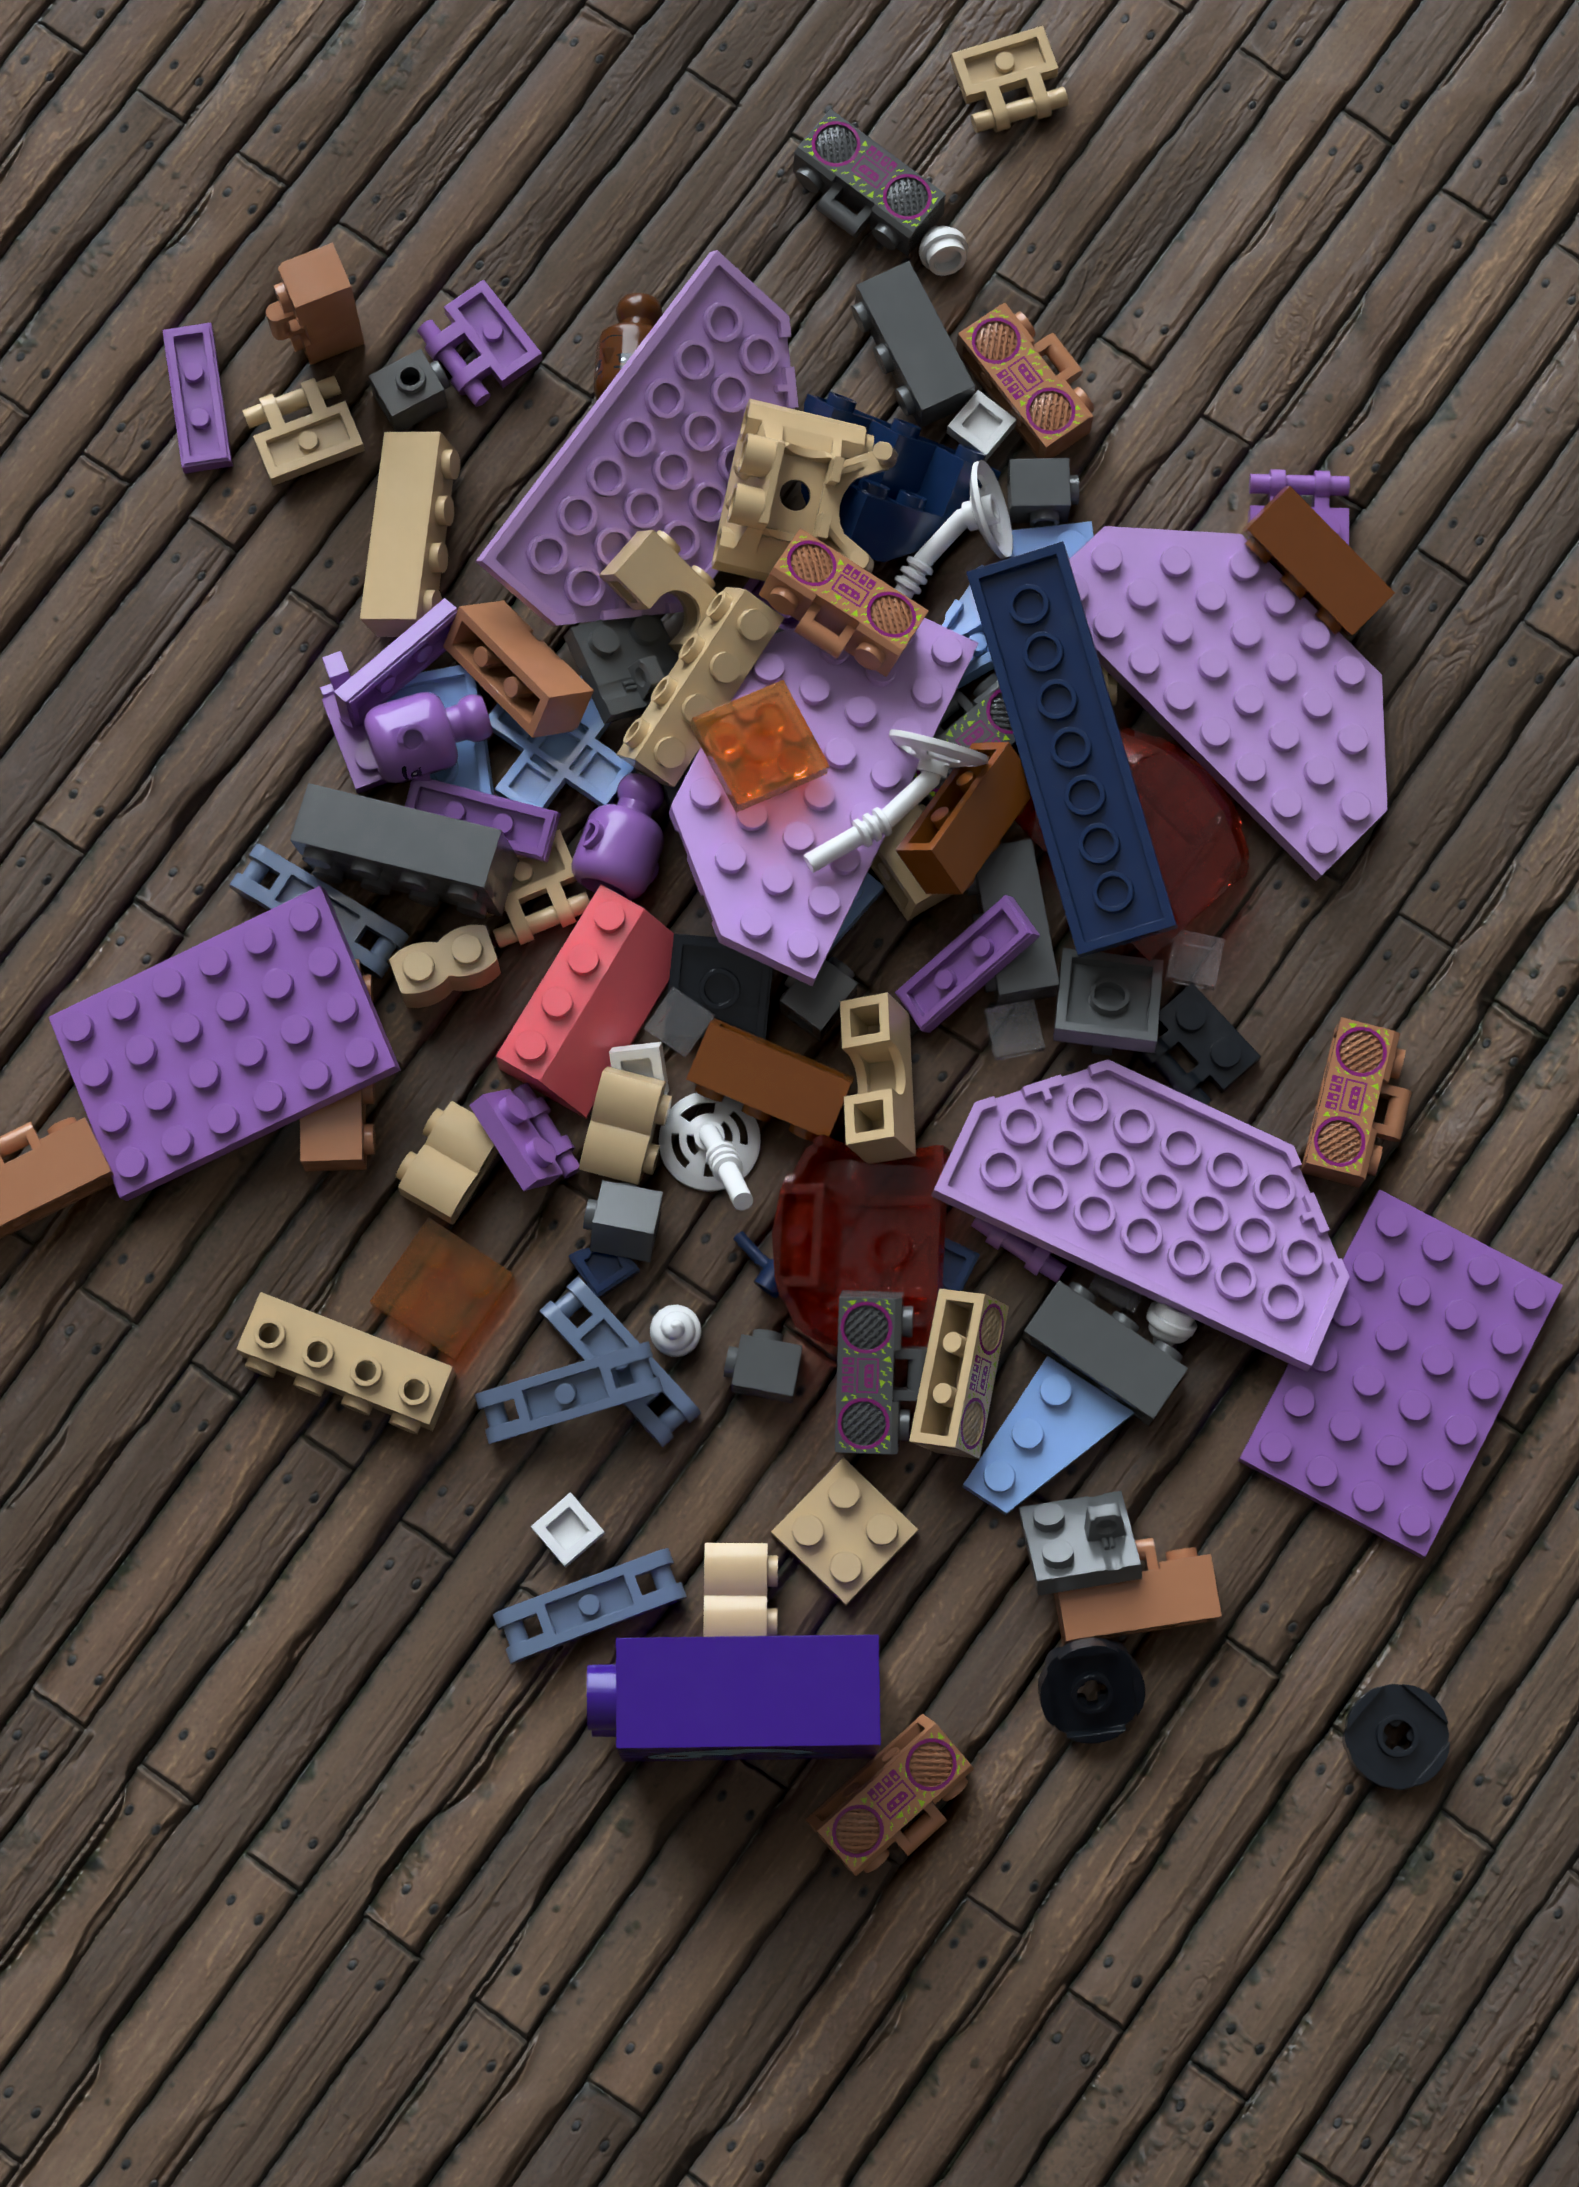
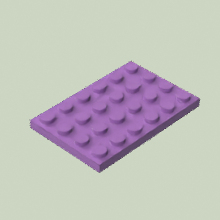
[49,886,401,1201]
[1238,1189,1563,1559]

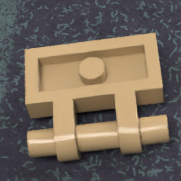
[950,26,1069,133]
[242,375,365,486]
[486,829,590,949]

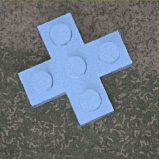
[489,675,636,809]

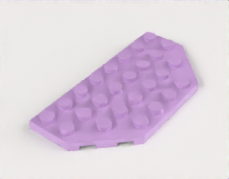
[475,250,798,626]
[1069,526,1388,881]
[669,618,978,986]
[931,1059,1350,1372]

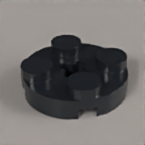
[1038,1638,1145,1744]
[1342,1684,1450,1791]

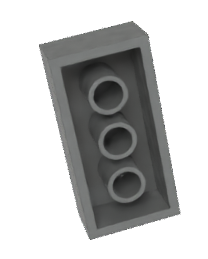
[290,783,519,919]

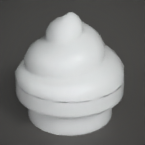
[919,225,968,276]
[1146,1302,1197,1346]
[650,1304,701,1357]

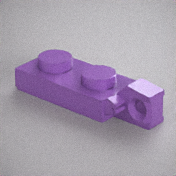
[320,651,389,794]

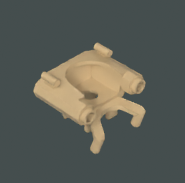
[711,398,898,581]

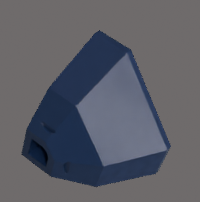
[801,392,1001,562]

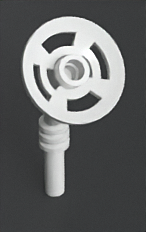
[894,460,1013,599]
[803,729,989,873]
[659,1093,761,1210]

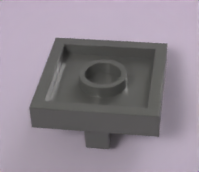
[563,614,679,724]
[1053,948,1164,1056]
[1019,1491,1142,1596]

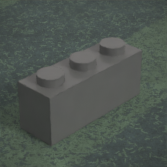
[851,261,975,428]
[966,839,1060,1006]
[1021,1281,1188,1426]

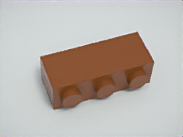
[1242,486,1395,636]
[895,742,1031,894]
[686,1018,855,1142]

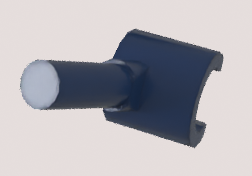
[733,1231,789,1298]

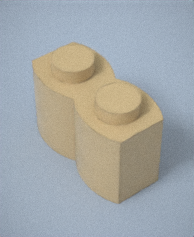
[389,925,501,1008]
[579,1066,672,1185]
[396,1101,499,1225]
[703,1543,778,1637]

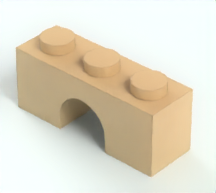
[599,530,717,655]
[840,992,916,1164]

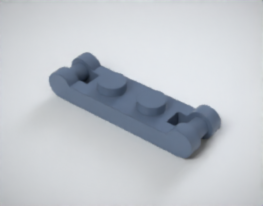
[229,844,409,979]
[539,1277,701,1448]
[474,1341,663,1444]
[493,1548,687,1664]

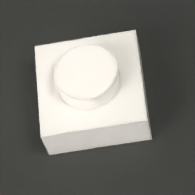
[947,390,1017,462]
[609,1042,669,1095]
[531,1492,605,1568]

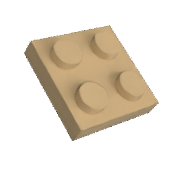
[771,1457,918,1606]

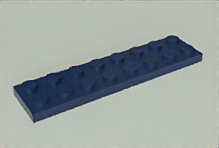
[966,541,1178,958]

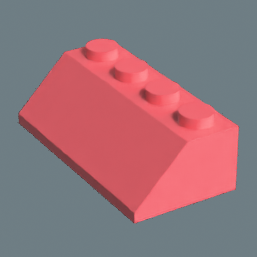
[496,884,674,1119]

